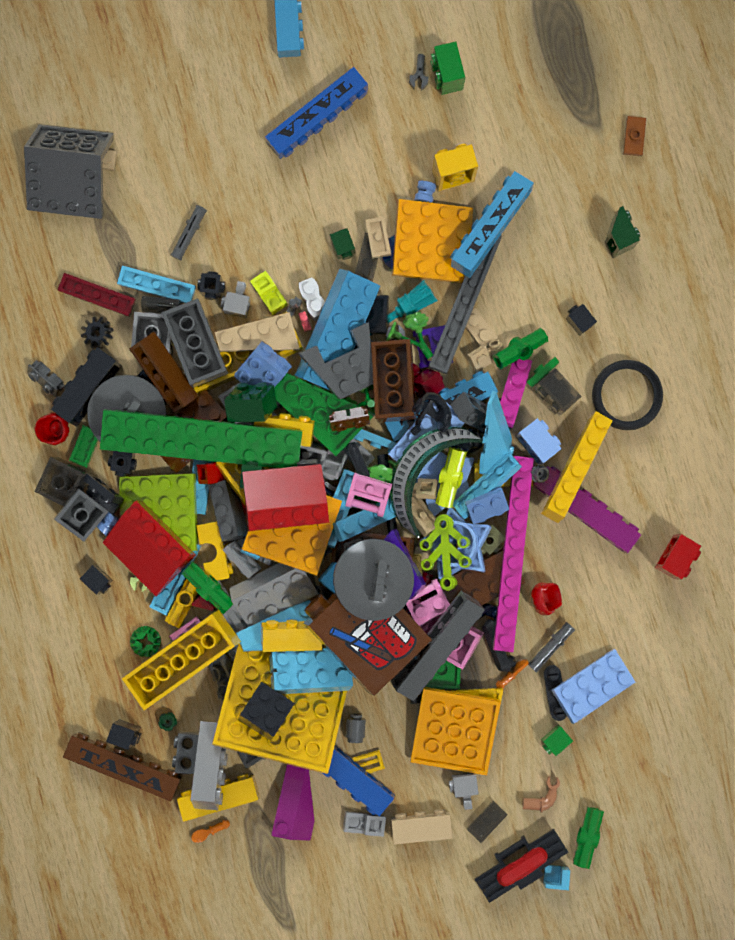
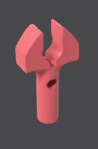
[298,311,312,332]

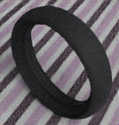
[592,360,663,430]

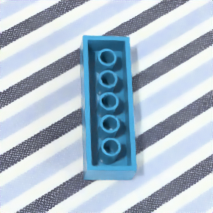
[295,269,380,390]

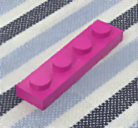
[500,359,533,428]

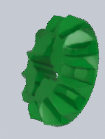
[130,626,161,657]

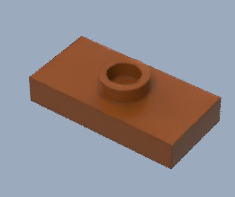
[623,116,646,156]

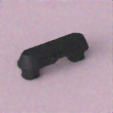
[482,619,516,672]
[544,665,567,721]

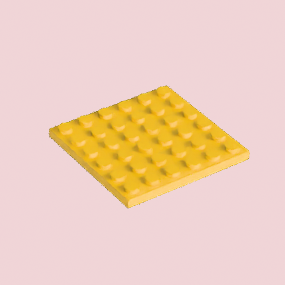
[212,643,347,774]

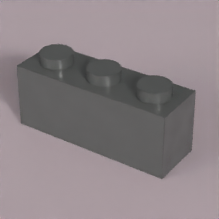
[209,480,248,542]

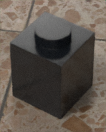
[566,304,597,336]
[80,565,113,595]

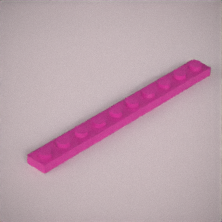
[493,456,534,652]

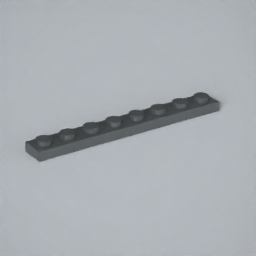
[429,235,502,375]

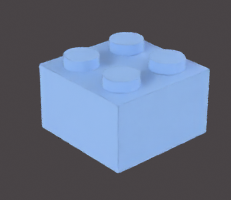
[516,418,562,464]

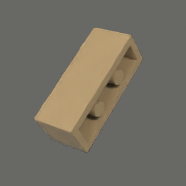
[391,809,452,845]

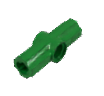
[493,328,548,370]
[181,561,233,614]
[573,806,604,869]

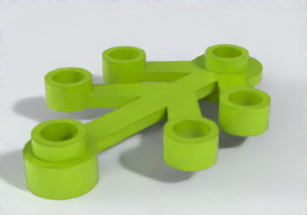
[420,514,472,591]

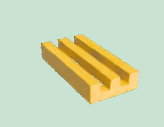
[351,750,385,773]

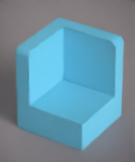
[543,865,570,890]

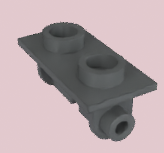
[27,360,65,398]

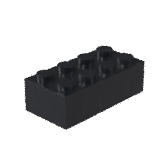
[51,347,122,427]

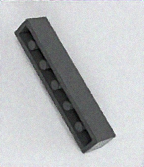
[390,591,485,701]

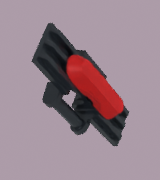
[475,828,569,903]

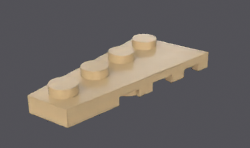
[215,312,300,352]

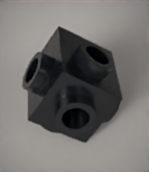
[197,271,226,300]
[108,451,137,477]

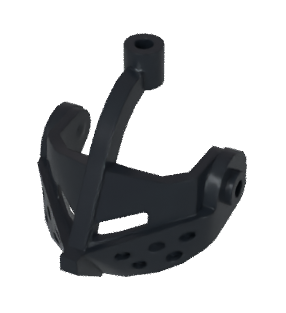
[411,392,452,436]

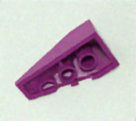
[271,764,315,841]

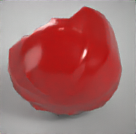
[34,412,70,446]
[530,583,562,616]

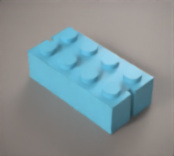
[269,648,353,694]

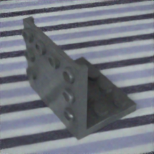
[24,124,114,219]

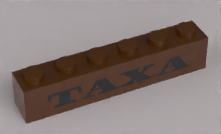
[63,732,182,802]

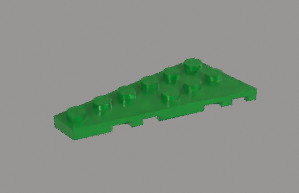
[274,373,375,456]

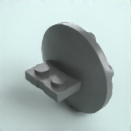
[87,375,166,441]
[333,539,414,621]

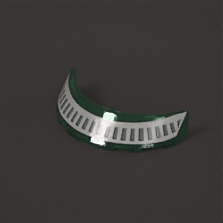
[390,427,483,538]

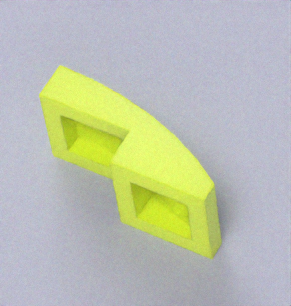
[250,271,288,315]

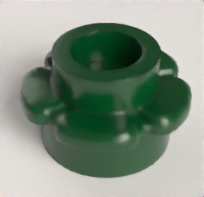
[158,712,177,731]

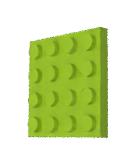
[119,473,198,551]

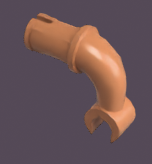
[522,776,560,813]

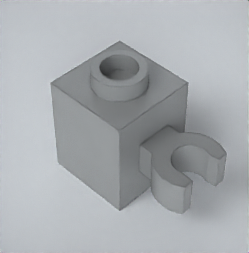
[221,281,251,318]
[449,773,479,810]

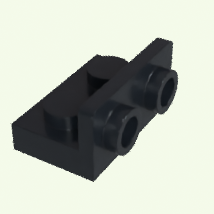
[83,474,125,514]

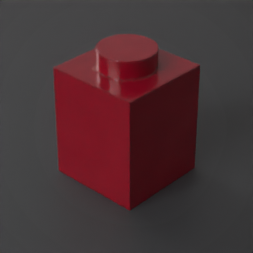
[414,369,445,398]

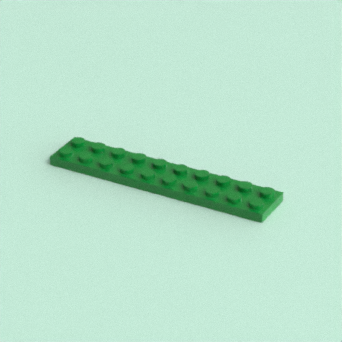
[100,409,302,468]

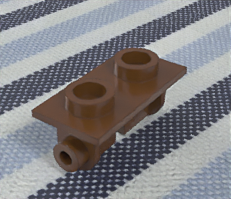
[329,406,370,431]

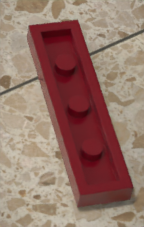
[57,273,136,317]

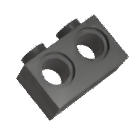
[450,391,487,432]
[172,731,199,774]

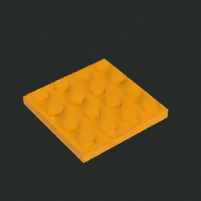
[392,199,473,283]
[242,495,342,576]
[410,687,501,776]

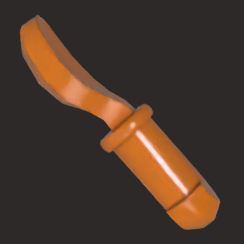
[496,659,529,689]
[191,820,230,843]

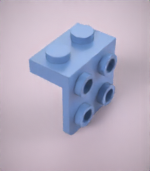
[234,342,292,387]
[465,487,509,525]

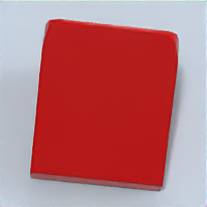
[191,596,216,611]

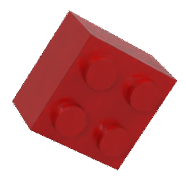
[654,534,701,580]

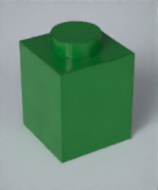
[541,724,573,756]

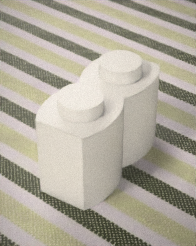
[299,277,325,321]

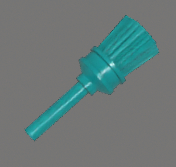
[370,280,438,336]

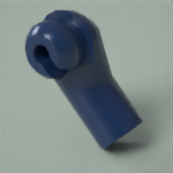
[479,603,497,619]

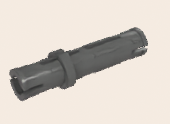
[171,205,207,261]
[528,622,575,673]

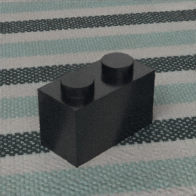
[106,719,142,750]

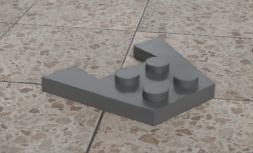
[298,322,373,399]

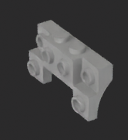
[299,441,349,480]

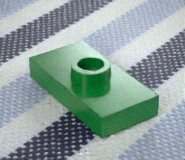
[526,357,559,389]
[69,425,99,468]

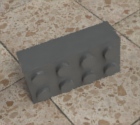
[162,298,229,388]

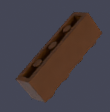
[129,332,199,413]

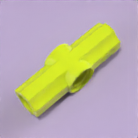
[435,447,467,508]

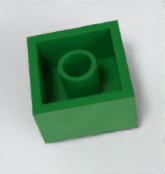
[430,41,466,95]

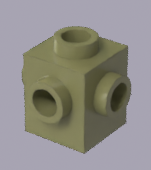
[481,525,505,555]

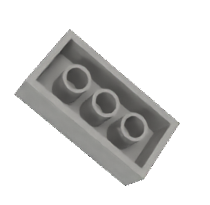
[229,563,319,627]
[191,721,228,810]

